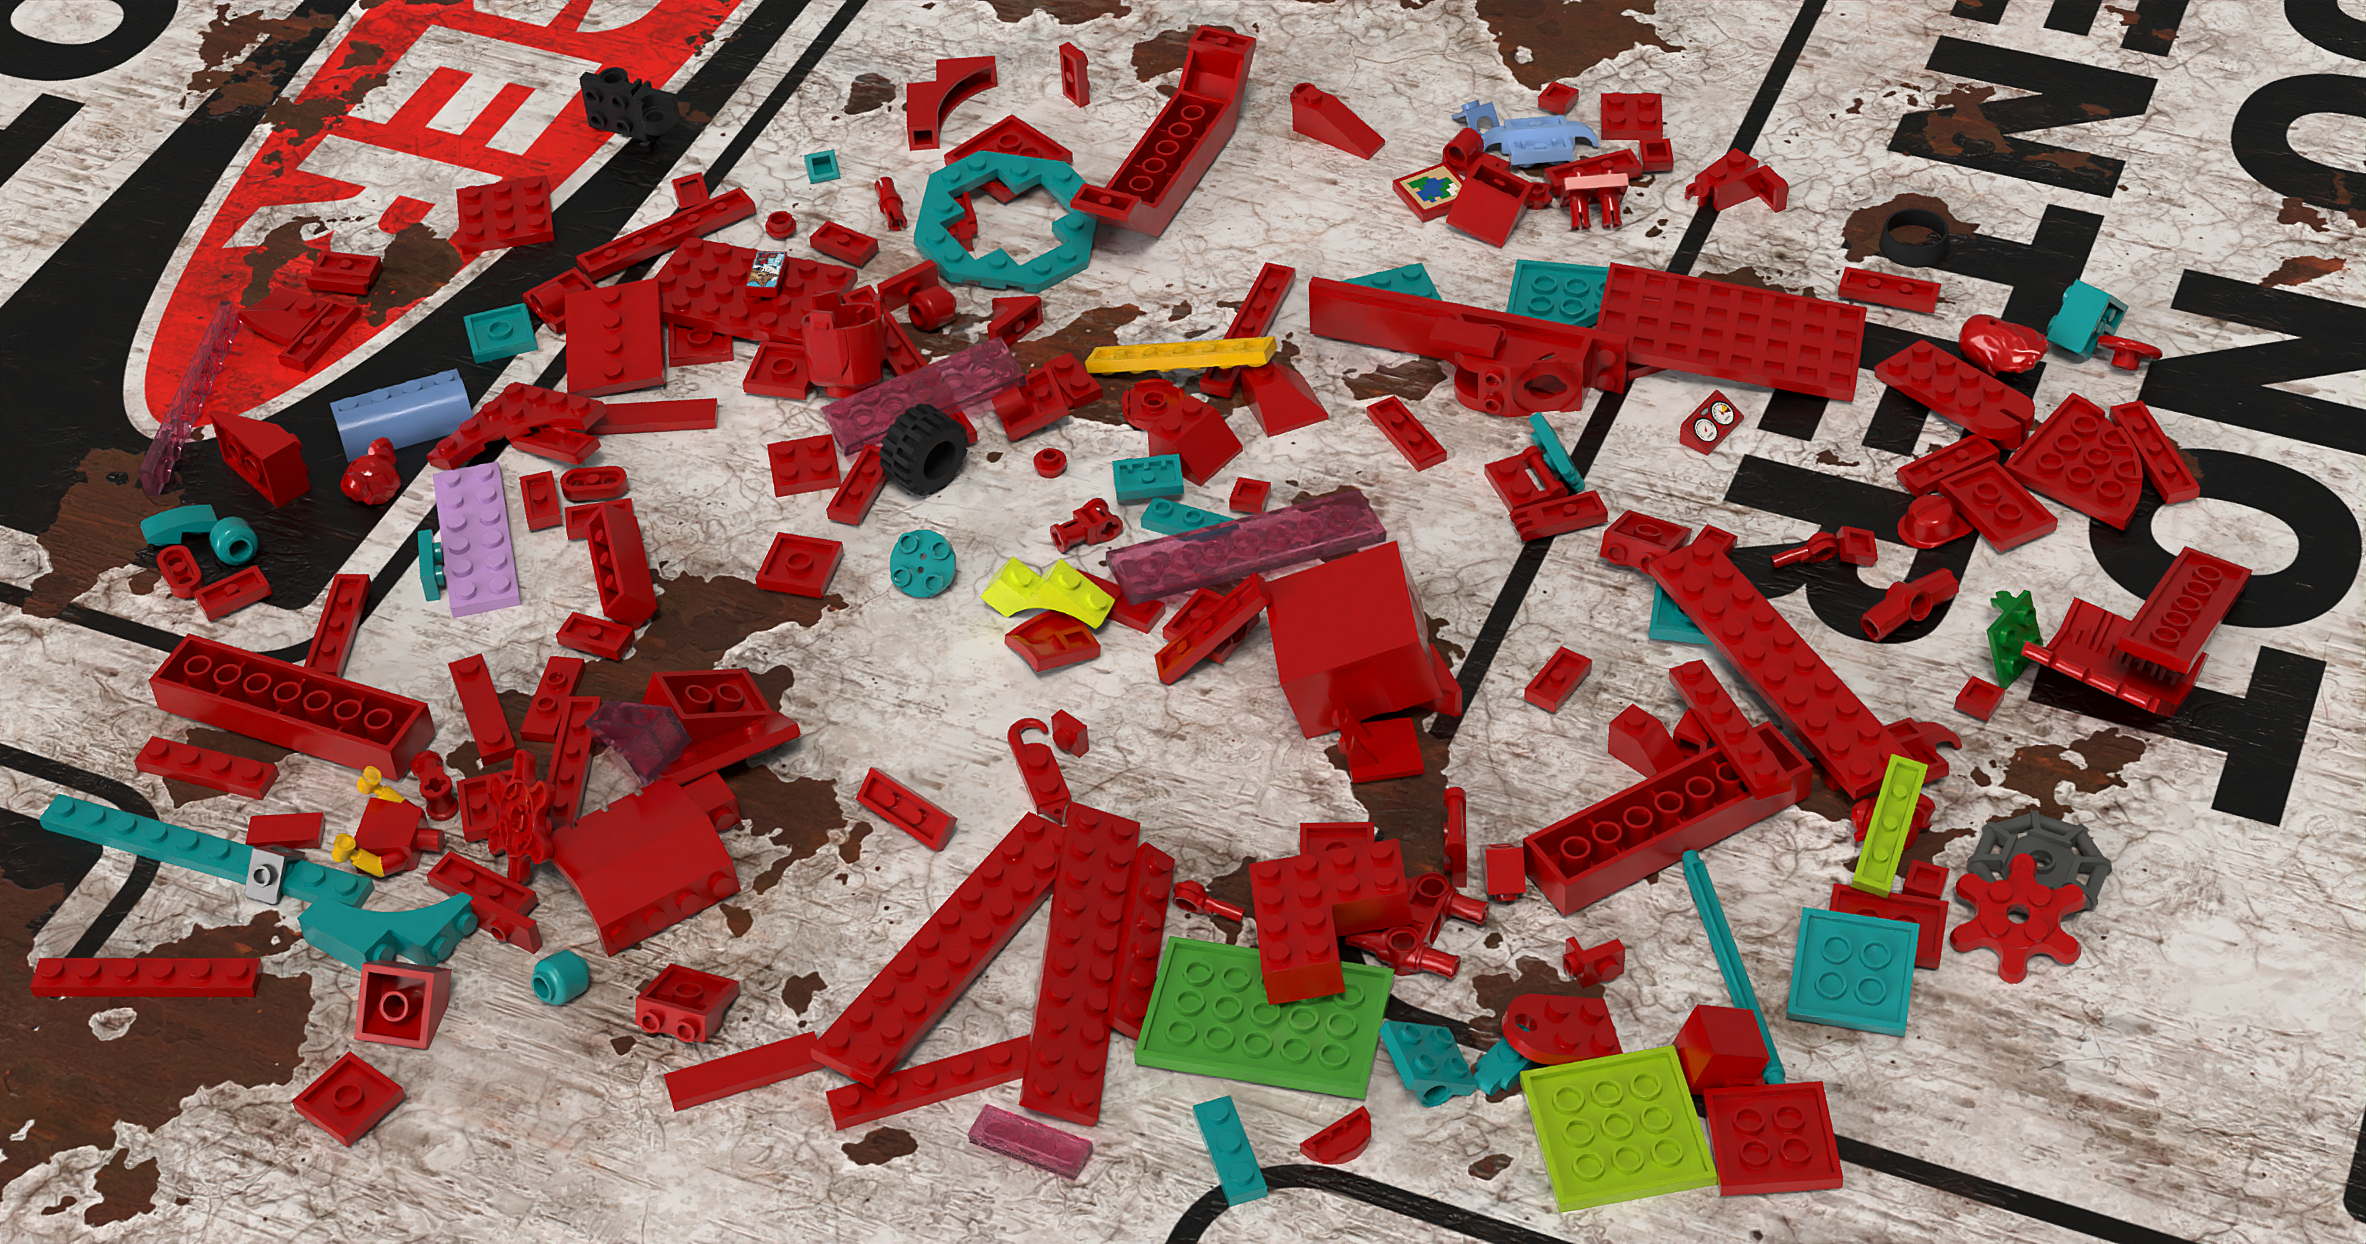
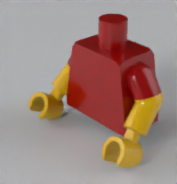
[331,766,445,878]

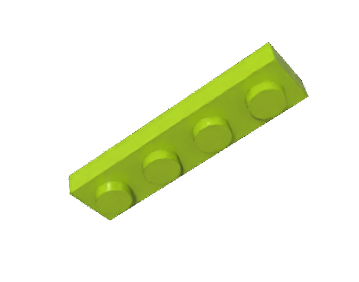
[1850,754,1928,898]

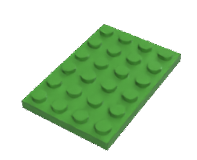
[1134,936,1394,1100]

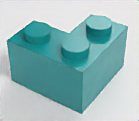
[2046,279,2129,360]

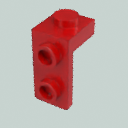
[1713,165,1789,213]

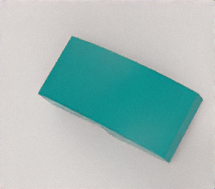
[140,504,218,546]

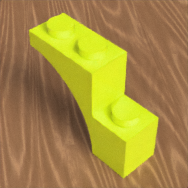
[980,556,1115,629]

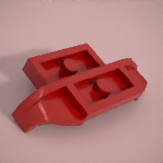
[1824,717,1962,792]

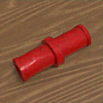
[874,176,907,231]

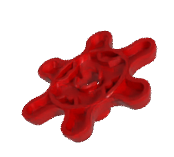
[488,749,556,885]
[1950,853,2086,984]

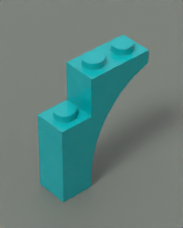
[297,892,478,972]

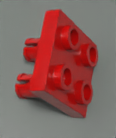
[1559,170,1628,230]

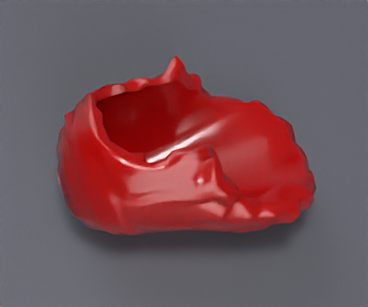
[1958,314,2050,377]

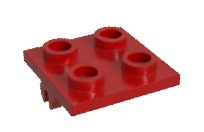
[1331,708,1425,783]

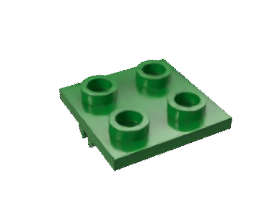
[1986,590,2043,690]

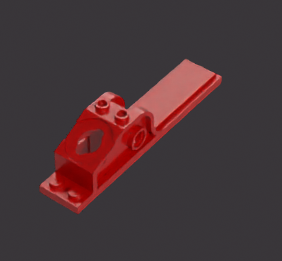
[1309,276,1629,417]

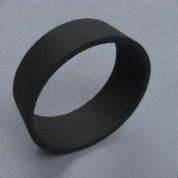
[1879,208,1950,268]

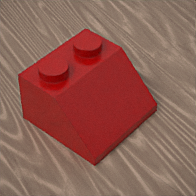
[1147,395,1243,487]
[354,959,452,1050]

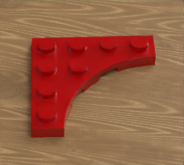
[426,382,607,470]

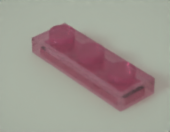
[968,1104,1093,1181]

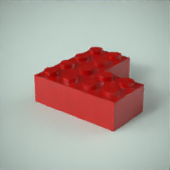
[1249,838,1413,1005]

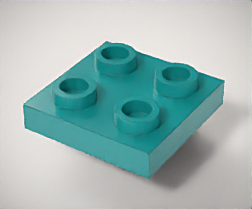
[1379,1020,1478,1108]

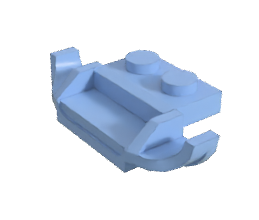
[1481,115,1599,167]

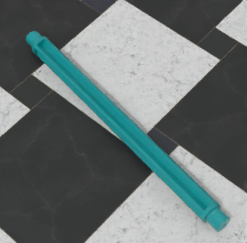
[1682,850,1786,1085]

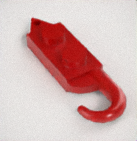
[1007,718,1072,825]

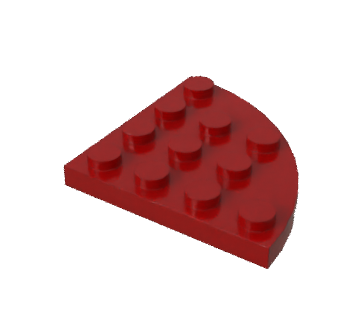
[2003,392,2143,531]

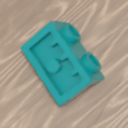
[1112,454,1184,501]

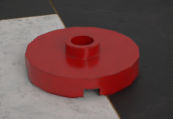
[1121,378,1186,430]

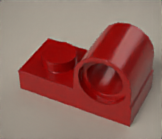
[1442,128,1511,177]

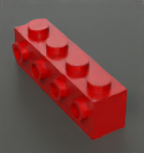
[584,502,658,630]

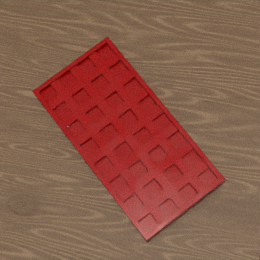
[1596,262,1867,402]

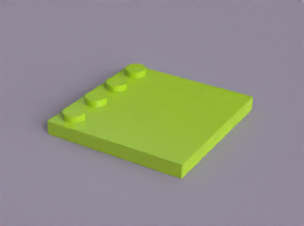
[1520,1045,1718,1213]

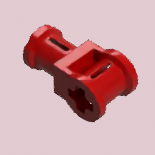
[1050,498,1123,553]
[410,750,459,821]

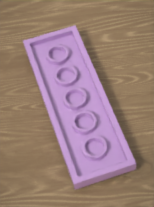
[433,462,521,618]

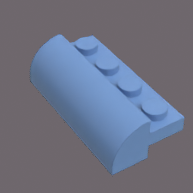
[330,369,473,463]

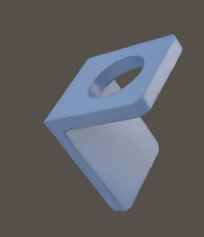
[1452,100,1500,136]

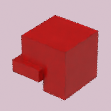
[1671,1004,1770,1095]

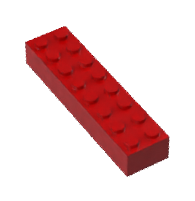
[149,633,436,782]
[1523,720,1813,917]

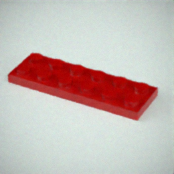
[2117,546,2253,675]

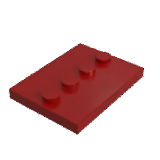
[565,277,665,398]

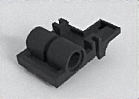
[579,67,680,147]

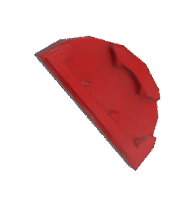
[1300,1105,1371,1165]

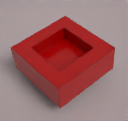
[1538,81,1579,115]
[671,172,710,211]
[1229,477,1271,515]
[1836,525,1878,567]
[1954,676,2005,722]
[1051,709,1089,758]
[1902,859,1950,900]

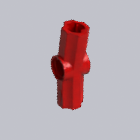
[1859,568,1959,642]

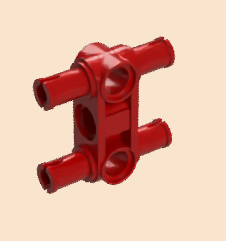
[1345,872,1490,980]

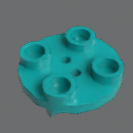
[890,530,956,597]

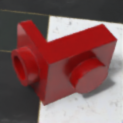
[1562,936,1625,989]

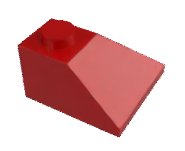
[1241,359,1329,438]

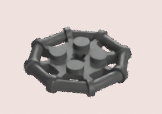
[1967,810,2112,915]

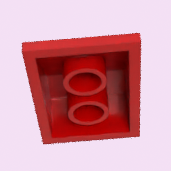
[209,410,311,509]
[641,668,774,752]

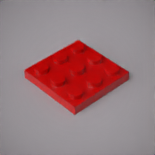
[944,114,1073,203]
[456,175,555,255]
[1702,1081,1844,1196]

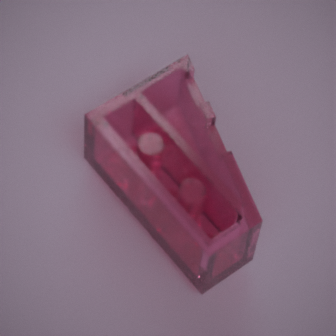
[584,700,692,787]

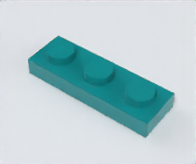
[1192,1095,1267,1207]

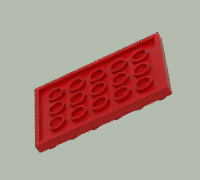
[654,237,858,346]

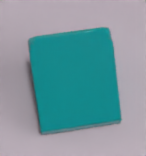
[804,149,840,184]

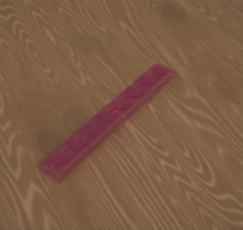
[138,301,241,496]

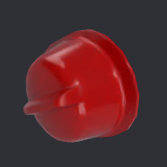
[1897,495,1975,549]

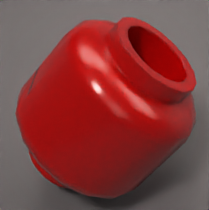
[908,285,957,331]

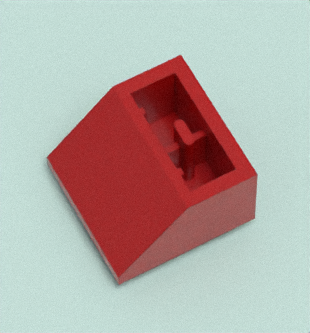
[1445,158,1534,249]

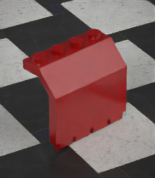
[2021,597,2210,718]
[549,778,741,957]

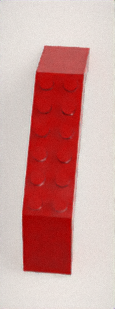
[1070,25,1257,238]

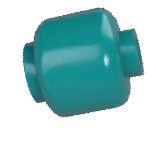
[210,516,259,566]
[531,950,589,1005]

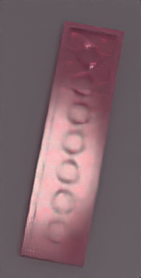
[1106,489,1387,606]

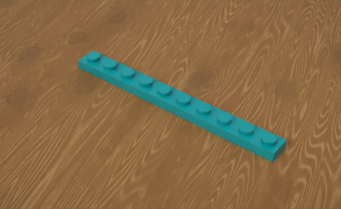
[39,794,375,909]

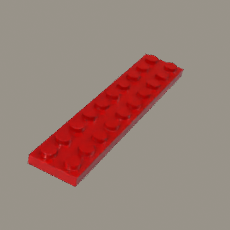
[1649,537,1916,800]
[1019,801,1141,1128]
[810,812,1064,1089]

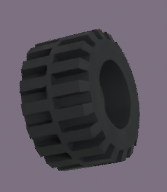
[879,403,968,496]

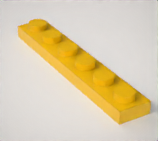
[1085,336,1277,375]

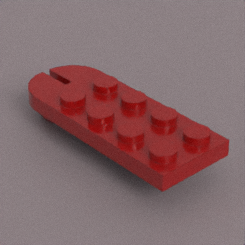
[1874,339,2035,451]

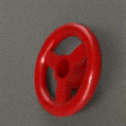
[2097,335,2163,371]

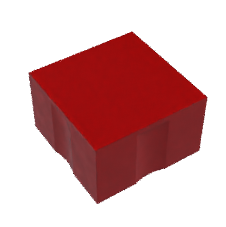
[1266,540,1443,740]

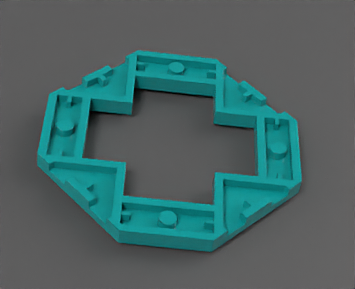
[914,150,1098,293]

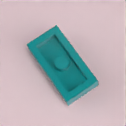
[418,529,445,602]

